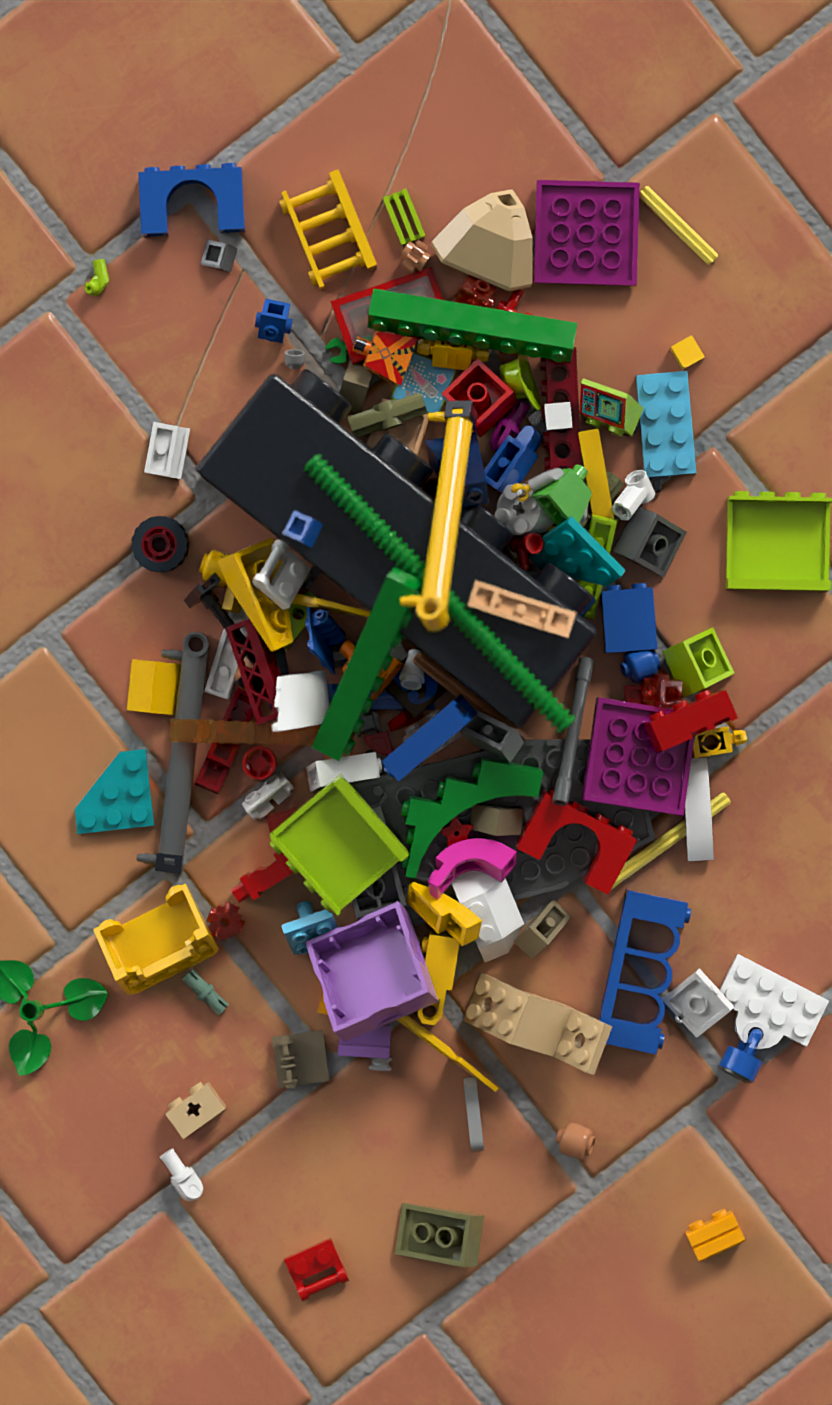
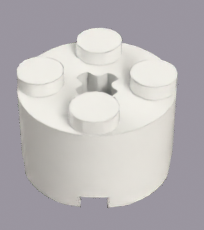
[495,484,554,536]

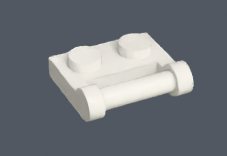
[252,540,311,610]

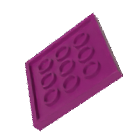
[534,180,640,287]
[582,697,695,816]

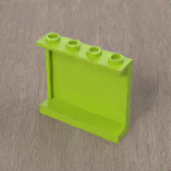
[725,491,832,591]
[269,774,409,916]

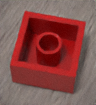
[441,359,517,437]

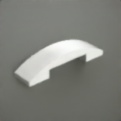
[685,757,714,861]

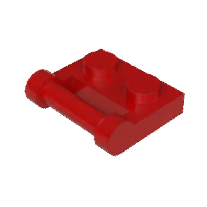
[284,1238,350,1302]

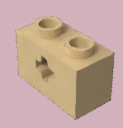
[165,1081,226,1139]

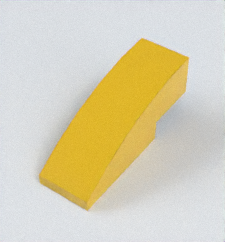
[406,882,482,946]

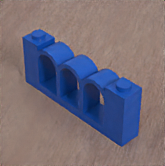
[599,889,691,1054]

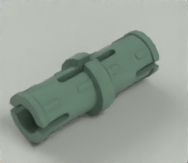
[181,968,229,1016]

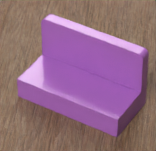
[338,1025,391,1058]

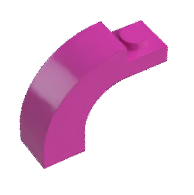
[428,838,517,899]

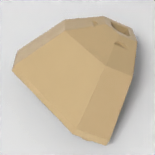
[431,189,533,291]

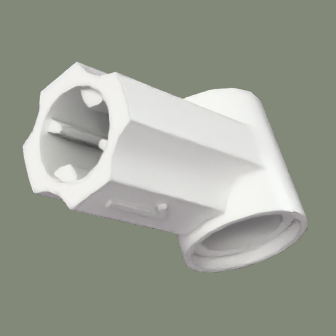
[611,470,655,520]

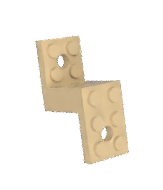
[463,973,612,1075]

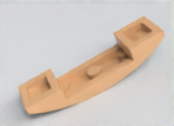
[467,580,576,638]

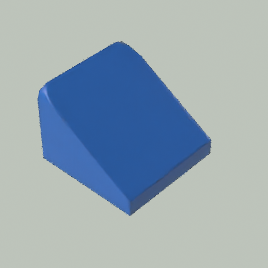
[283,510,323,547]

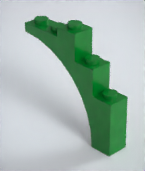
[401,757,543,878]

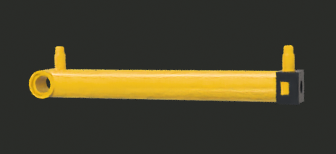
[400,401,478,631]

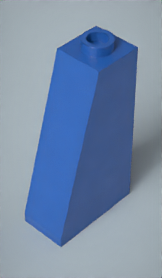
[382,694,478,781]

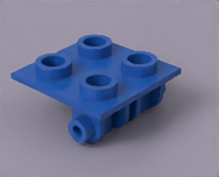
[305,607,346,675]

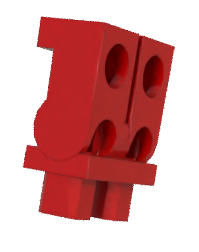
[231,852,293,903]

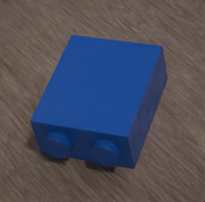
[600,583,658,653]

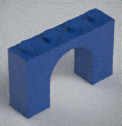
[138,163,246,237]

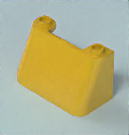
[93,883,218,995]

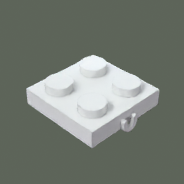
[662,968,734,1038]

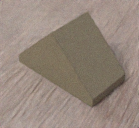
[340,360,373,414]
[470,804,524,836]

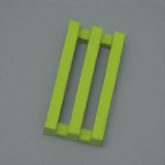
[383,188,426,246]

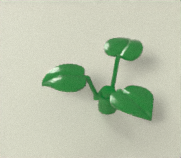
[0,960,108,1076]

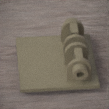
[272,1030,330,1088]

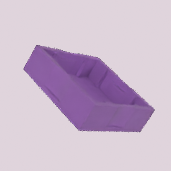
[305,901,439,1042]

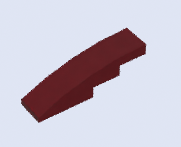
[194,686,259,795]

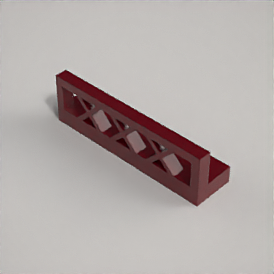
[225,618,282,725]

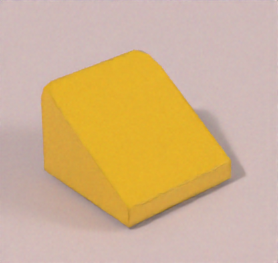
[669,335,705,371]

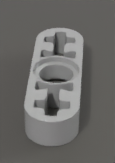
[463,1077,484,1152]

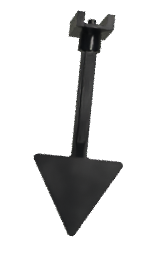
[184,572,289,697]

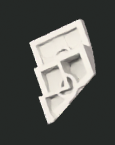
[272,670,329,731]

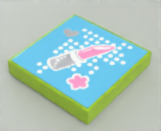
[391,352,457,413]

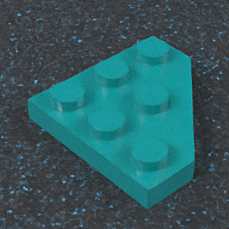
[528,516,626,586]
[75,749,155,834]

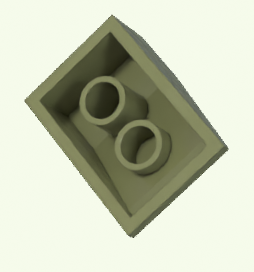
[395,1203,484,1268]

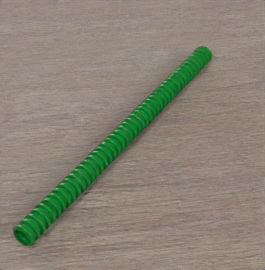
[303,454,575,733]

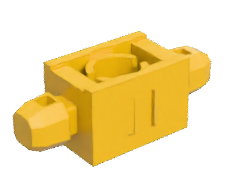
[417,339,490,370]
[692,726,747,758]

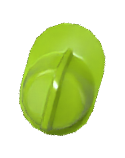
[500,354,542,411]

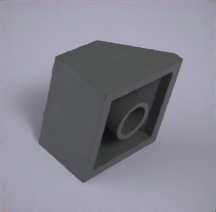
[613,507,687,578]

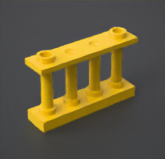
[279,169,377,291]

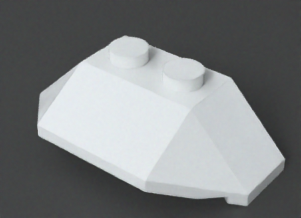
[452,871,524,962]

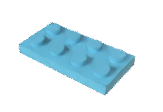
[636,371,696,478]

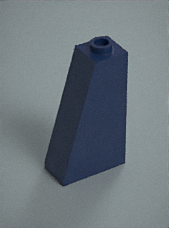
[425,432,489,507]

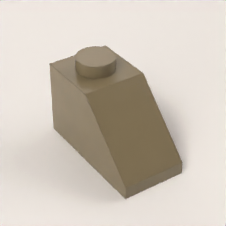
[514,899,572,959]

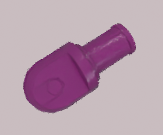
[489,400,530,451]

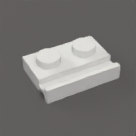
[144,422,190,480]

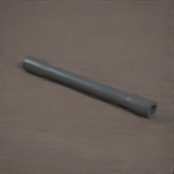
[553,657,594,806]

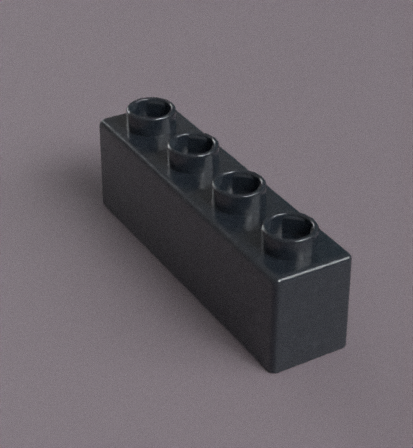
[195,369,596,728]

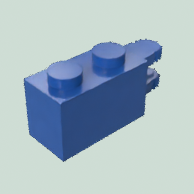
[484,425,543,493]

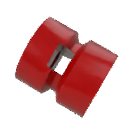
[242,746,277,780]

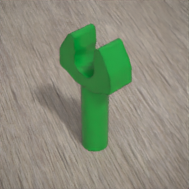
[326,335,372,364]

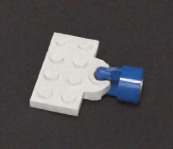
[719,954,829,1084]

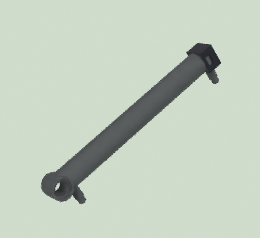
[137,632,210,874]

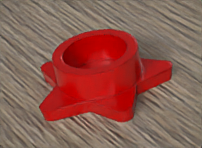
[440,817,473,847]

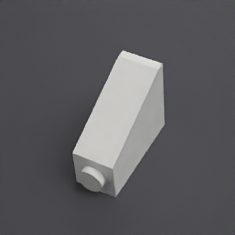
[306,752,382,793]

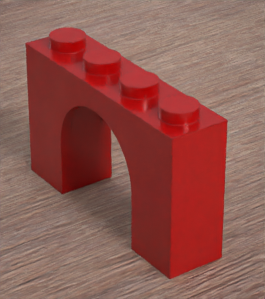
[515,789,637,895]

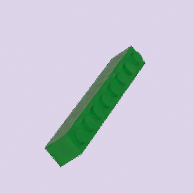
[367,289,578,362]
[312,567,423,762]

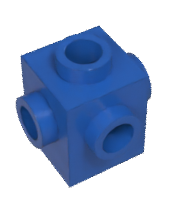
[255,299,293,343]

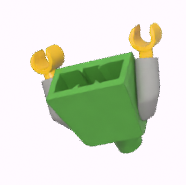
[511,465,592,532]

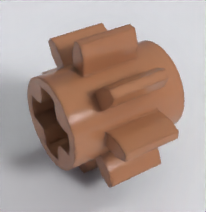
[399,240,431,273]

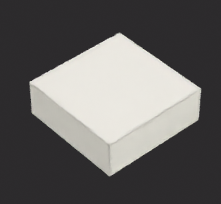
[544,402,572,431]

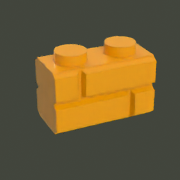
[685,1209,746,1262]

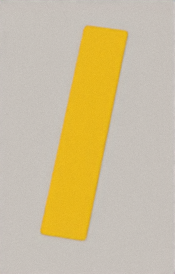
[578,429,614,519]

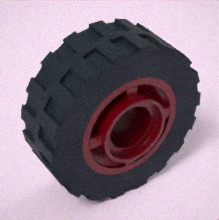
[131,516,190,573]

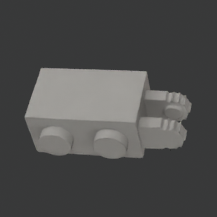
[459,709,524,763]

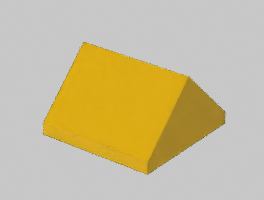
[127,659,181,715]

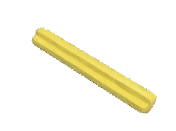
[639,186,718,265]

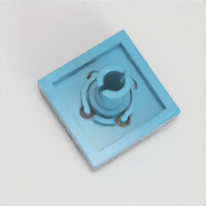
[281,901,338,955]

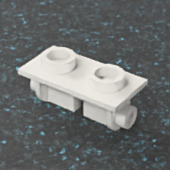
[242,772,295,821]

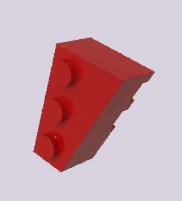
[644,689,738,752]

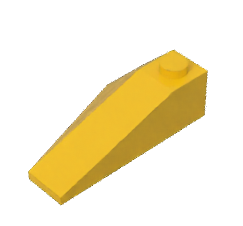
[217,537,293,651]

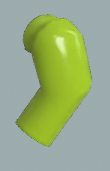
[84,259,109,296]

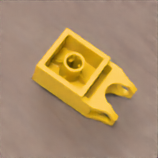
[417,931,459,1025]

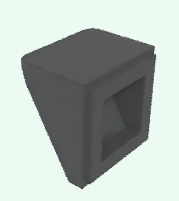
[200,239,237,272]

